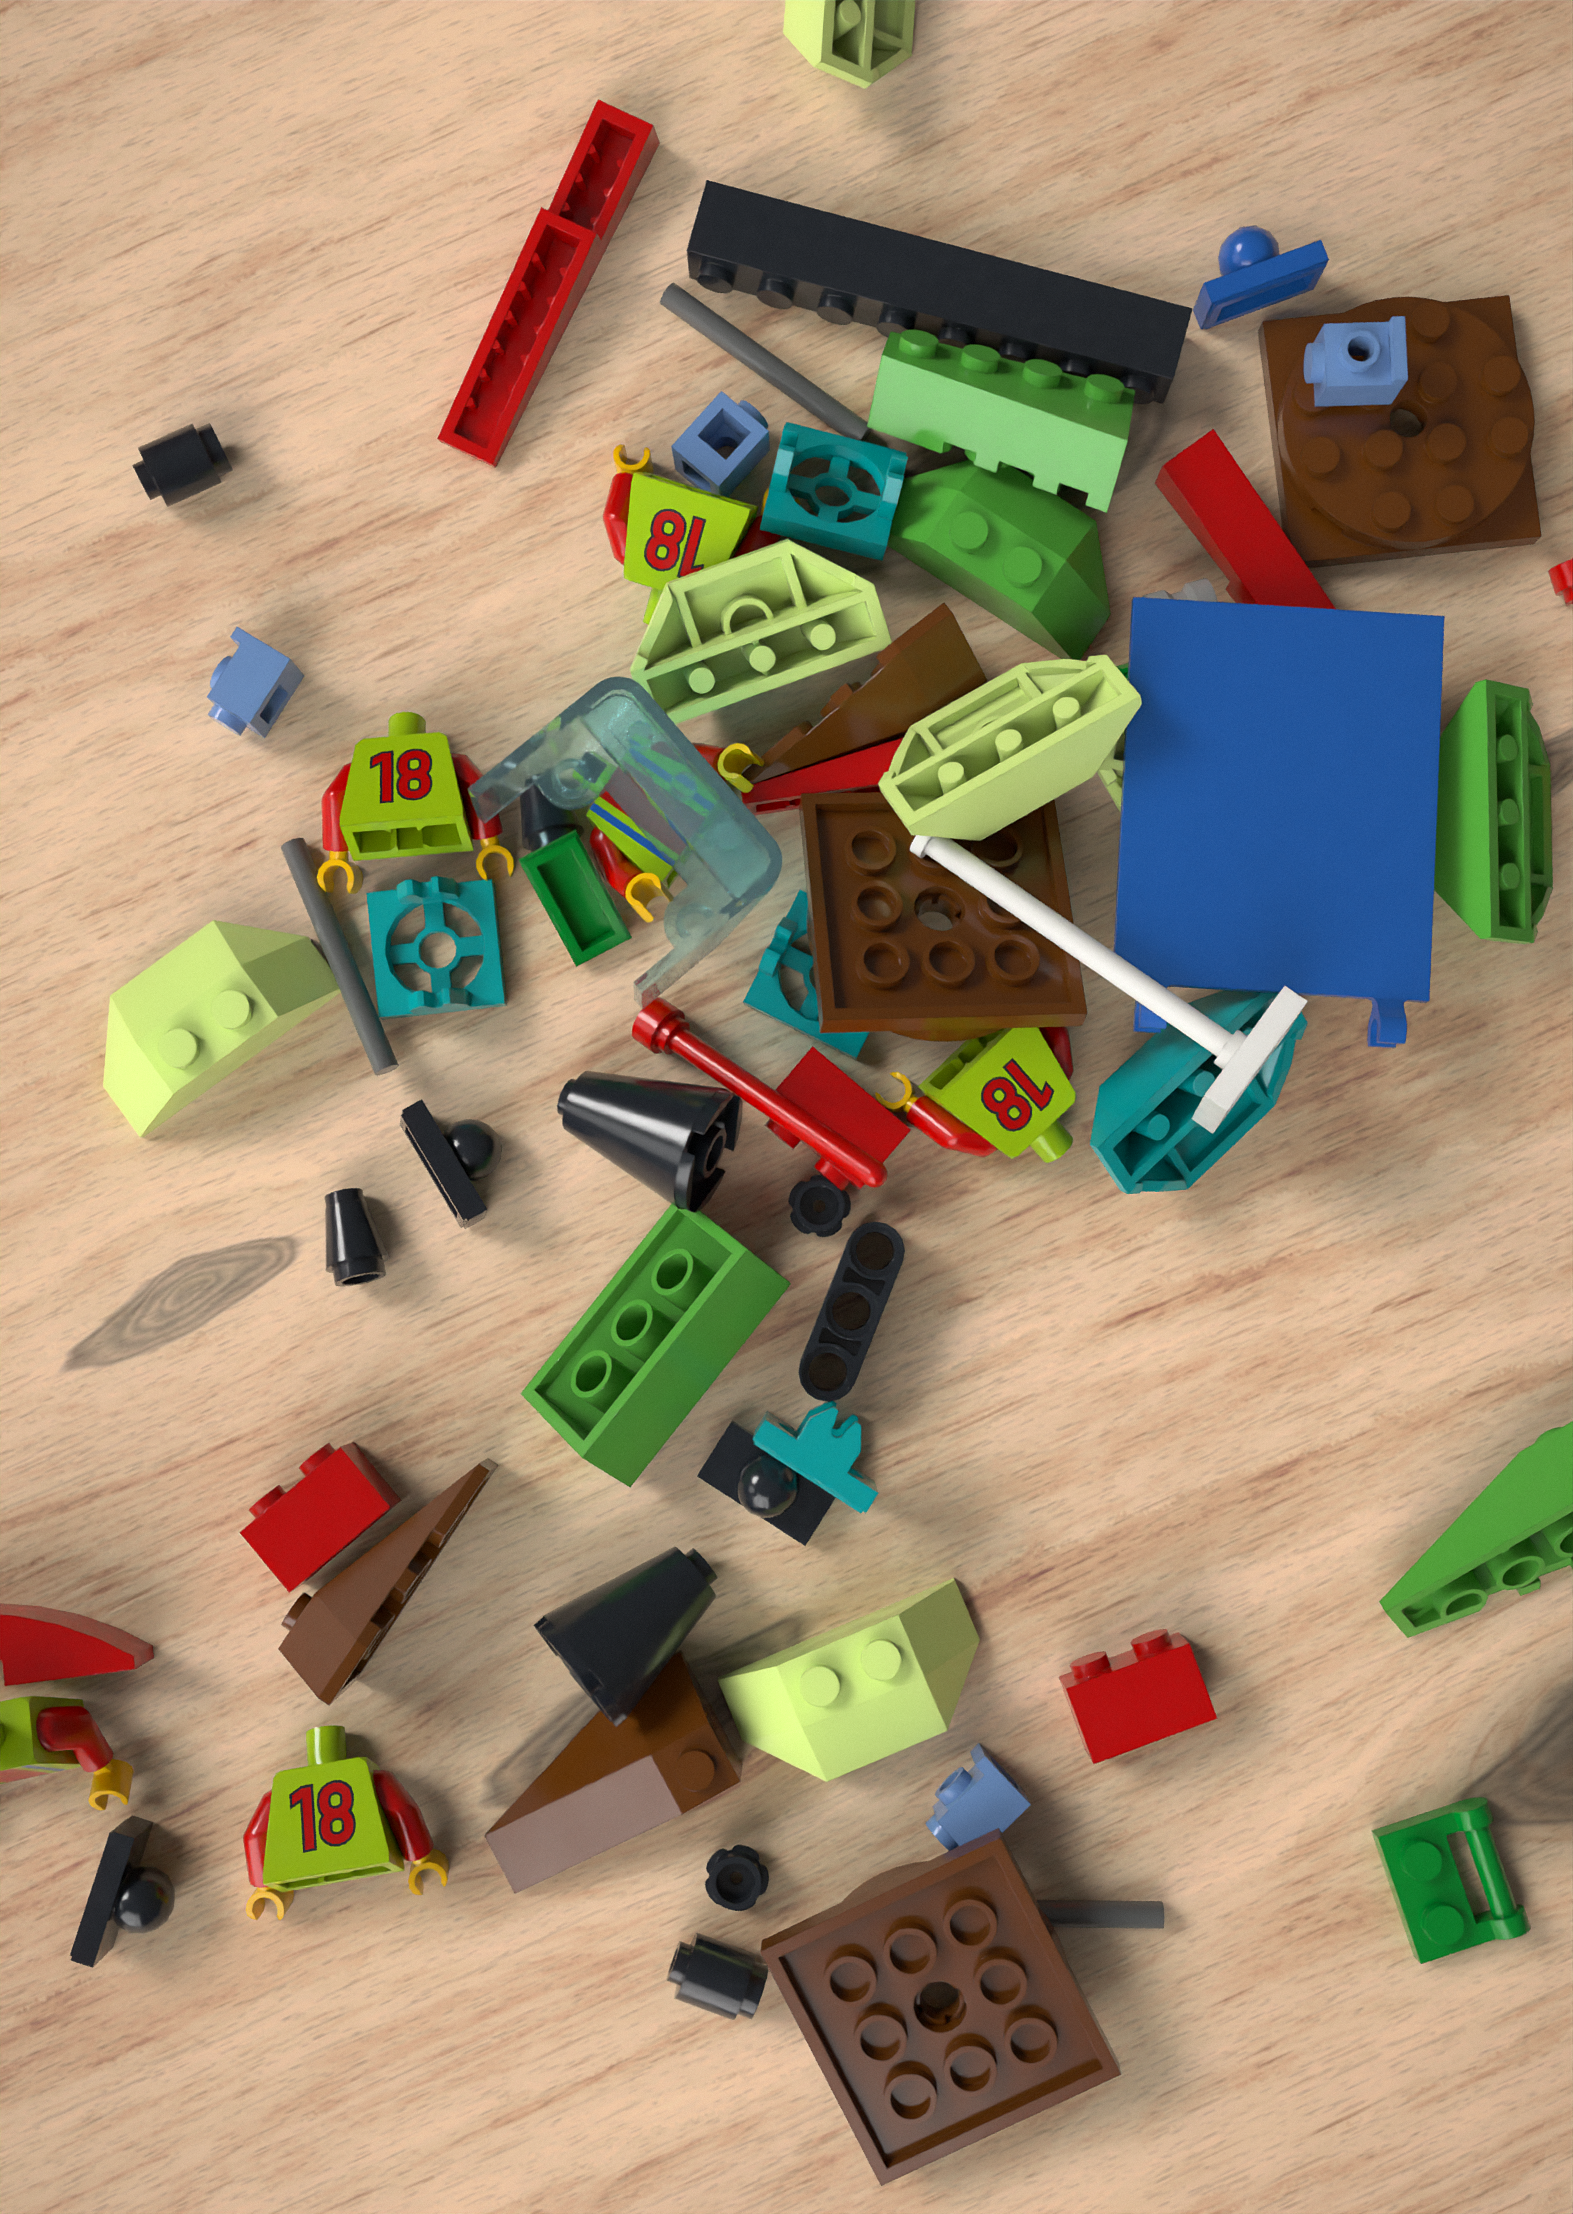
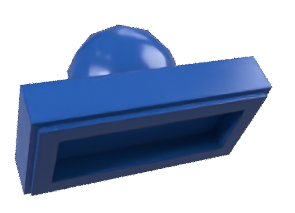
[1193,225,1329,330]

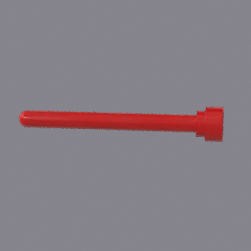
[632,997,888,1188]

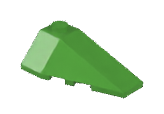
[1379,1421,1573,1638]

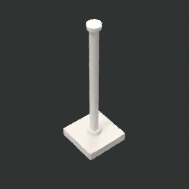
[910,835,1308,1134]

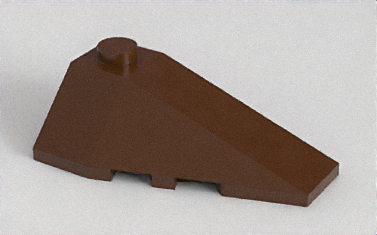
[741,602,988,784]
[278,1458,498,1706]
[484,1650,743,1894]

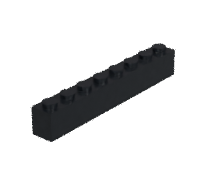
[686,180,1193,404]

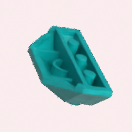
[1090,990,1308,1194]

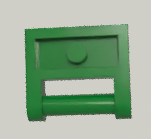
[1371,1797,1531,1964]

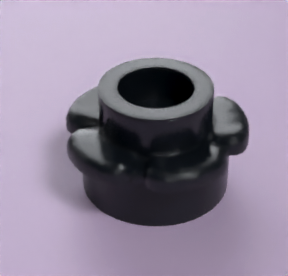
[788,1174,851,1237]
[705,1845,769,1911]

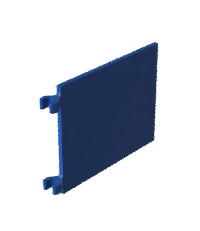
[1113,597,1445,1048]

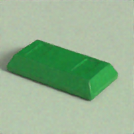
[518,830,632,967]

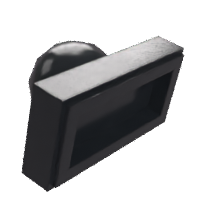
[400,1099,502,1229]
[697,1420,836,1546]
[70,1815,175,1968]

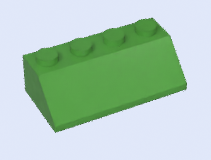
[521,1204,791,1487]

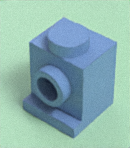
[1304,316,1408,407]
[671,391,770,497]
[207,627,304,738]
[925,1743,1031,1851]

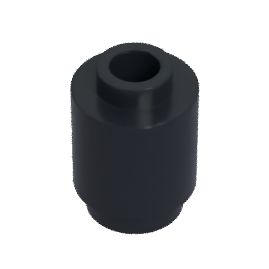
[132,423,233,507]
[667,1932,768,2020]

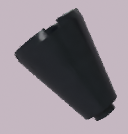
[557,1071,743,1213]
[533,1547,718,1727]

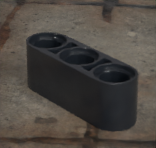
[798,1222,905,1402]

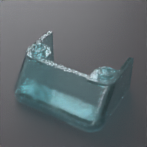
[467,677,782,1009]

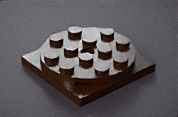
[1258,295,1542,568]
[799,792,1088,1042]
[760,1828,1121,2186]

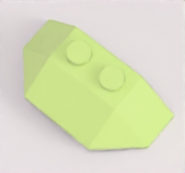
[783,0,915,89]
[630,539,892,733]
[878,655,1142,841]
[103,920,341,1137]
[718,1578,980,1782]

